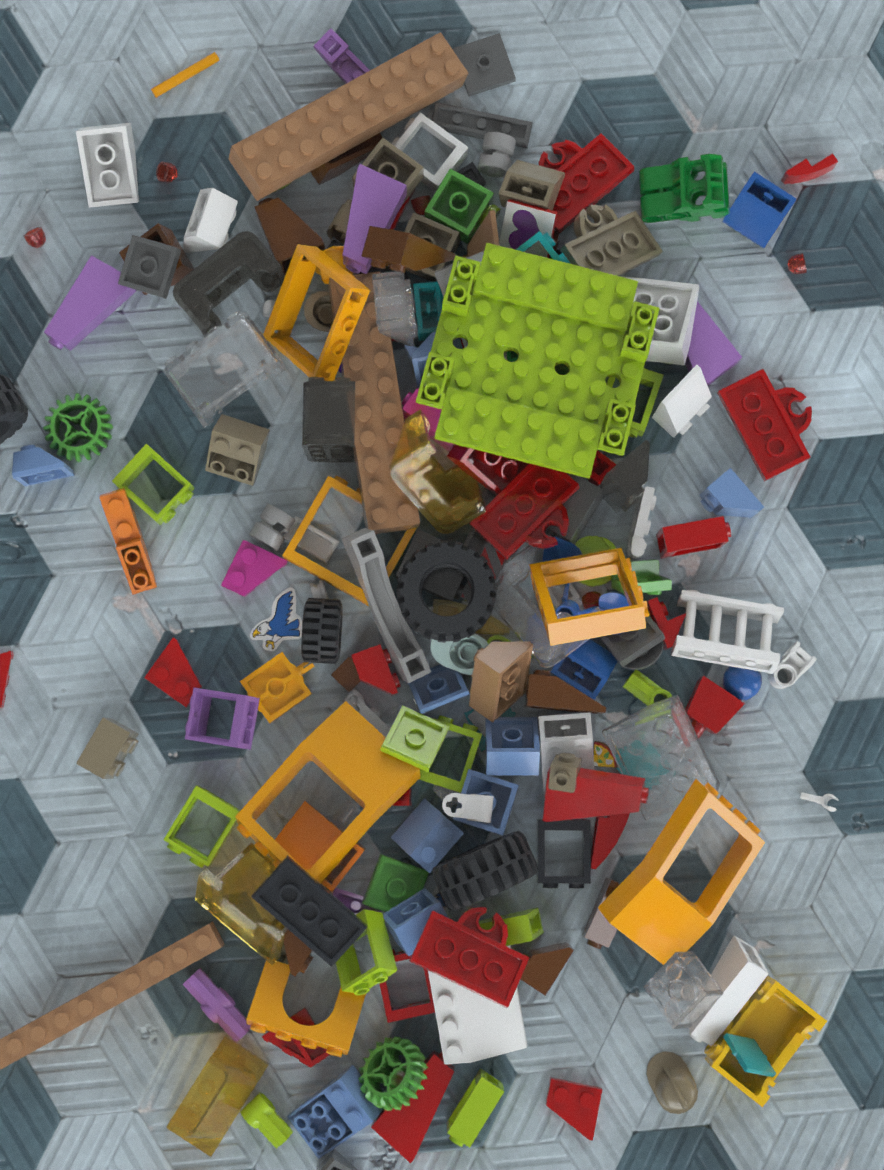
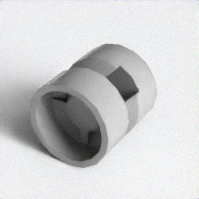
[477,132,516,178]
[249,503,296,551]

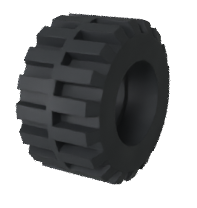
[301,598,343,664]

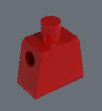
[683,676,745,741]

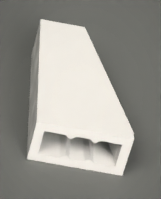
[685,935,769,1046]

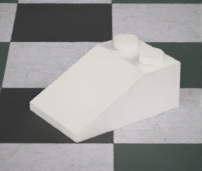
[76,123,139,208]
[652,365,712,438]

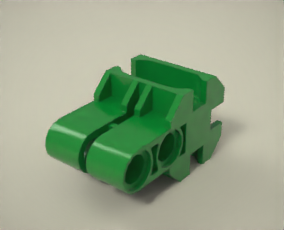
[639,154,730,223]

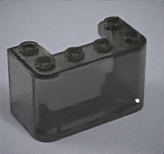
[173,231,285,344]
[302,377,356,463]

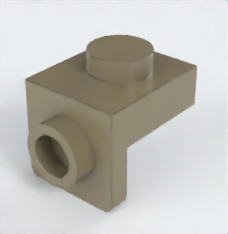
[549,752,582,793]

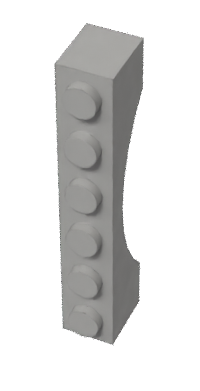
[341,528,431,683]

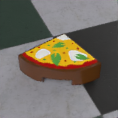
[593,741,620,768]

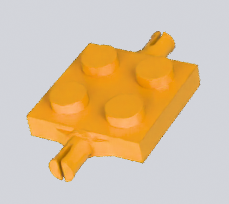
[240,652,315,724]

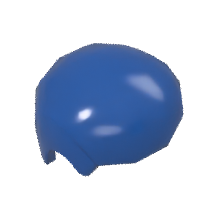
[722,666,762,701]

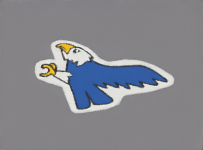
[250,587,302,651]

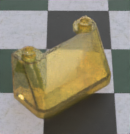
[389,409,486,534]

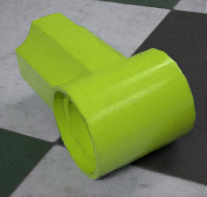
[622,670,673,713]
[240,1092,293,1149]

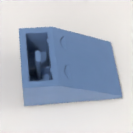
[287,1065,383,1159]

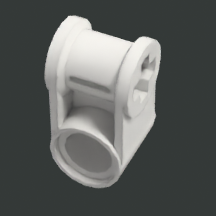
[768,641,817,689]
[442,793,494,823]

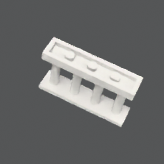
[671,590,784,674]

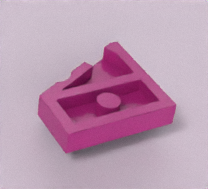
[221,540,288,597]

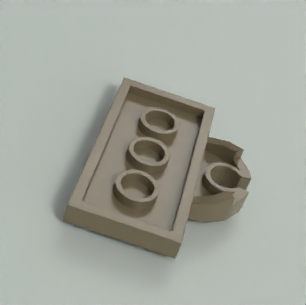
[560,204,663,276]

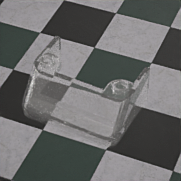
[493,545,601,668]

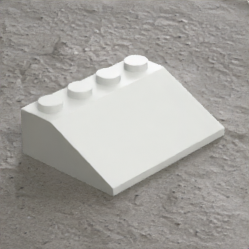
[620,276,699,365]
[428,946,528,1064]

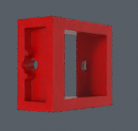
[656,516,731,559]
[379,949,435,1023]

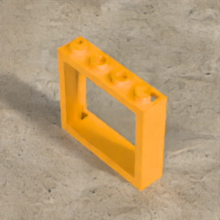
[263,244,370,382]
[282,475,417,606]
[529,548,649,646]

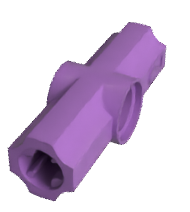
[183,968,251,1043]

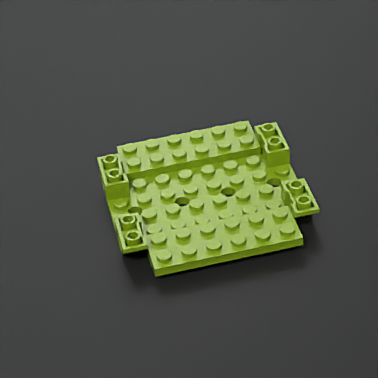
[416,243,660,479]

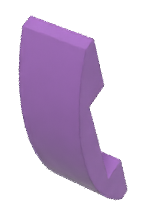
[313,28,370,84]

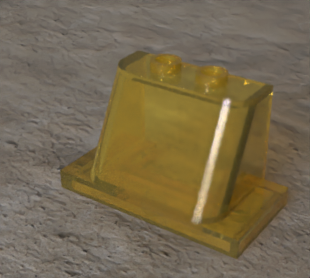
[195,843,285,965]
[166,1035,269,1157]

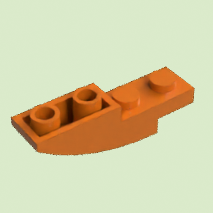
[99,488,157,595]

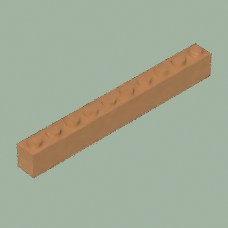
[0,922,225,1070]

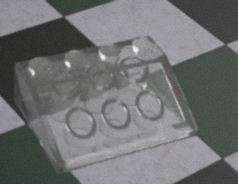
[602,695,720,820]

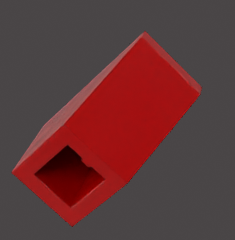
[351,644,401,696]

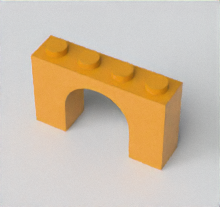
[246,958,366,1057]

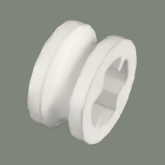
[310,580,329,599]

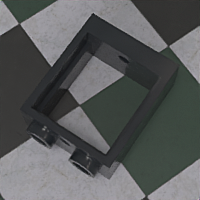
[537,819,591,889]

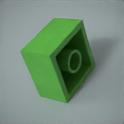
[425,168,494,244]

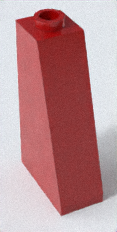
[543,768,649,822]
[371,1050,454,1164]

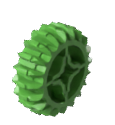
[43,393,113,462]
[358,1036,428,1111]

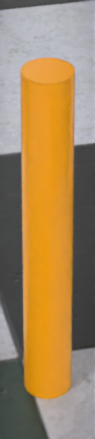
[151,52,220,98]

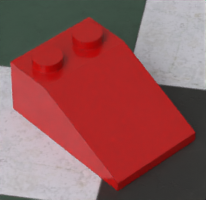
[447,444,530,496]

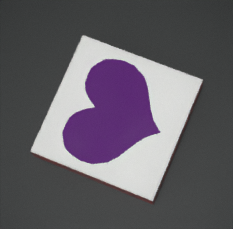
[499,199,558,258]

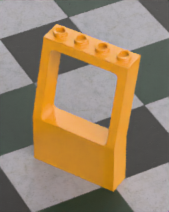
[235,701,421,884]
[598,779,765,969]

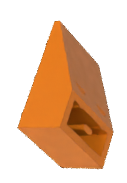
[274,801,366,892]

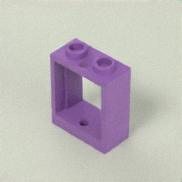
[185,688,260,750]

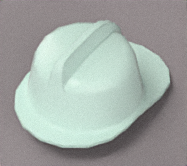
[430,634,489,675]

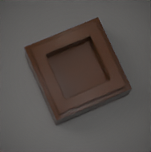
[331,657,361,693]

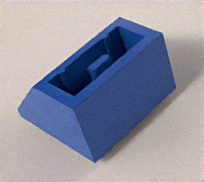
[722,171,797,248]
[550,639,617,700]

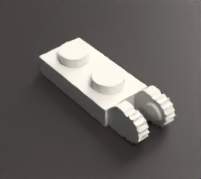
[626,486,657,559]

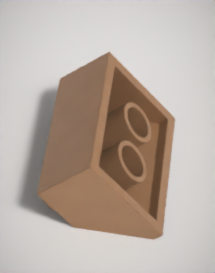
[469,641,533,723]

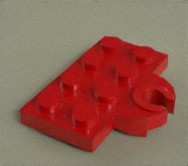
[538,133,634,234]
[717,369,812,482]
[470,464,580,560]
[409,907,530,1008]

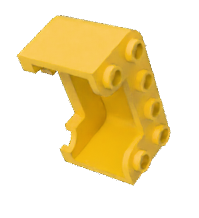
[704,976,827,1108]

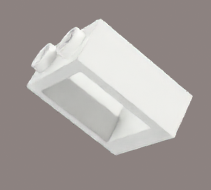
[391,113,468,192]

